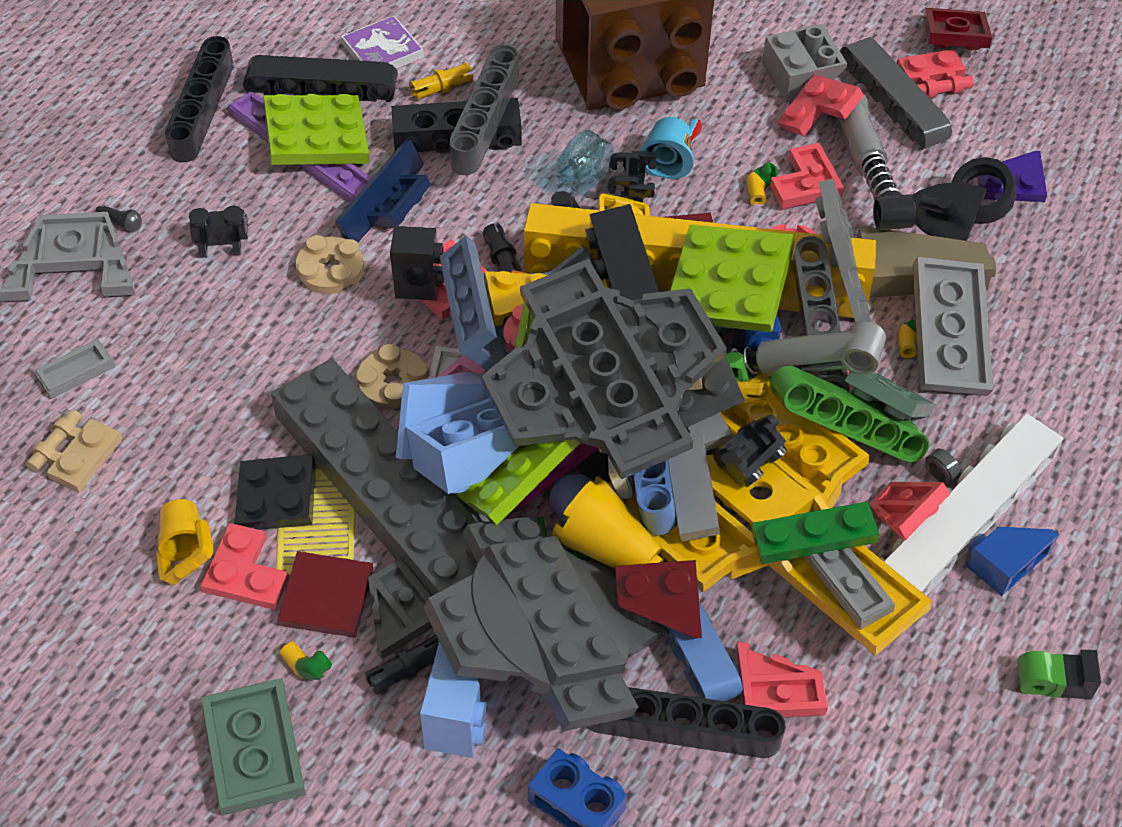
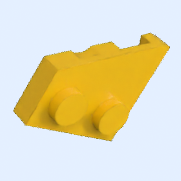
[483,271,547,326]

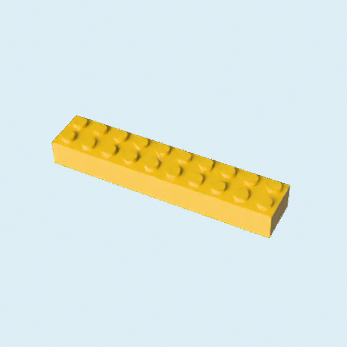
[524,203,876,318]

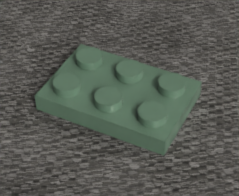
[845,371,936,420]
[201,678,306,816]

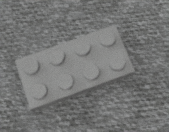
[913,257,993,396]

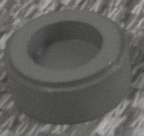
[925,448,962,486]

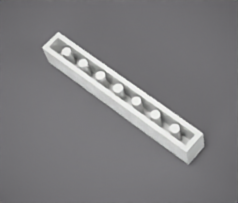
[880,414,1064,596]

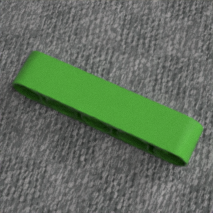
[770,366,929,462]

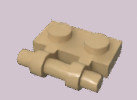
[26,409,123,492]

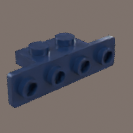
[335,140,431,243]

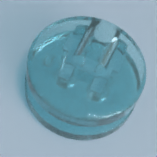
[556,130,614,195]

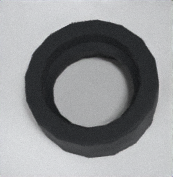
[952,157,1016,224]

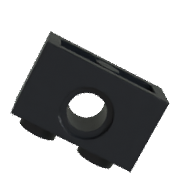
[390,226,445,301]

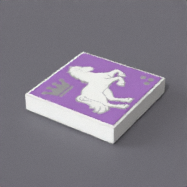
[341,15,424,68]

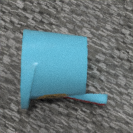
[640,117,702,180]

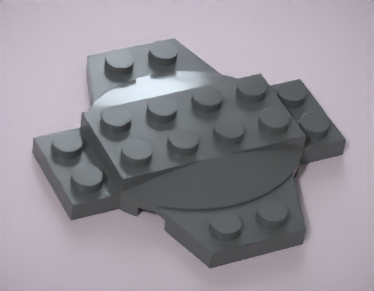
[481,259,727,480]
[424,516,667,731]

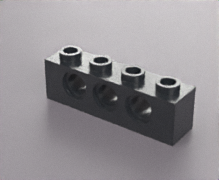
[391,98,522,153]

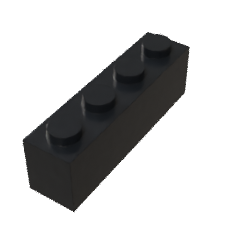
[585,204,659,300]

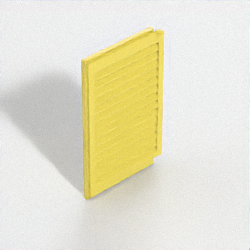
[276,468,356,575]

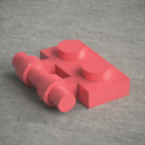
[897,49,974,98]

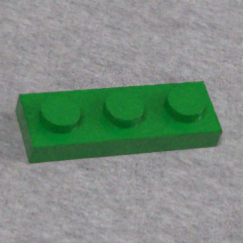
[752,501,880,564]

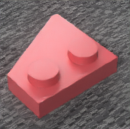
[869,482,950,540]
[736,642,828,717]

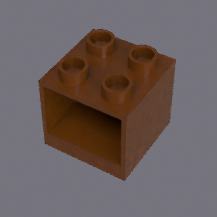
[555,0,714,111]

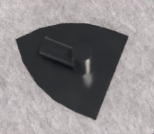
[912,182,987,241]

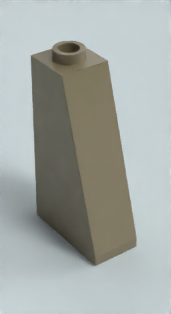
[857,226,996,298]

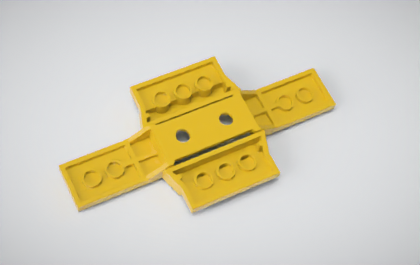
[608,373,932,656]

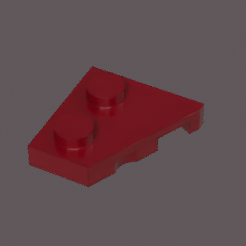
[615,560,702,638]

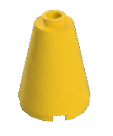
[551,475,663,569]

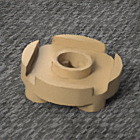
[296,235,364,294]
[356,344,428,410]

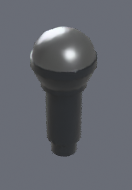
[95,206,142,232]

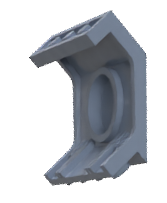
[439,235,596,371]

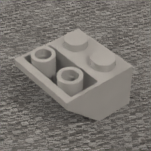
[762,24,847,102]

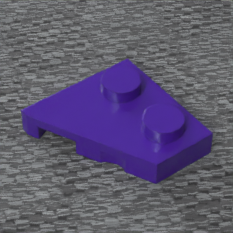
[977,151,1047,202]

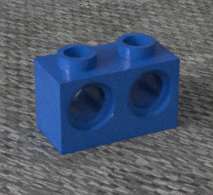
[528,748,627,827]

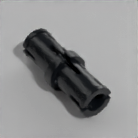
[482,223,523,273]
[364,635,439,695]

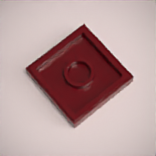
[278,551,373,638]

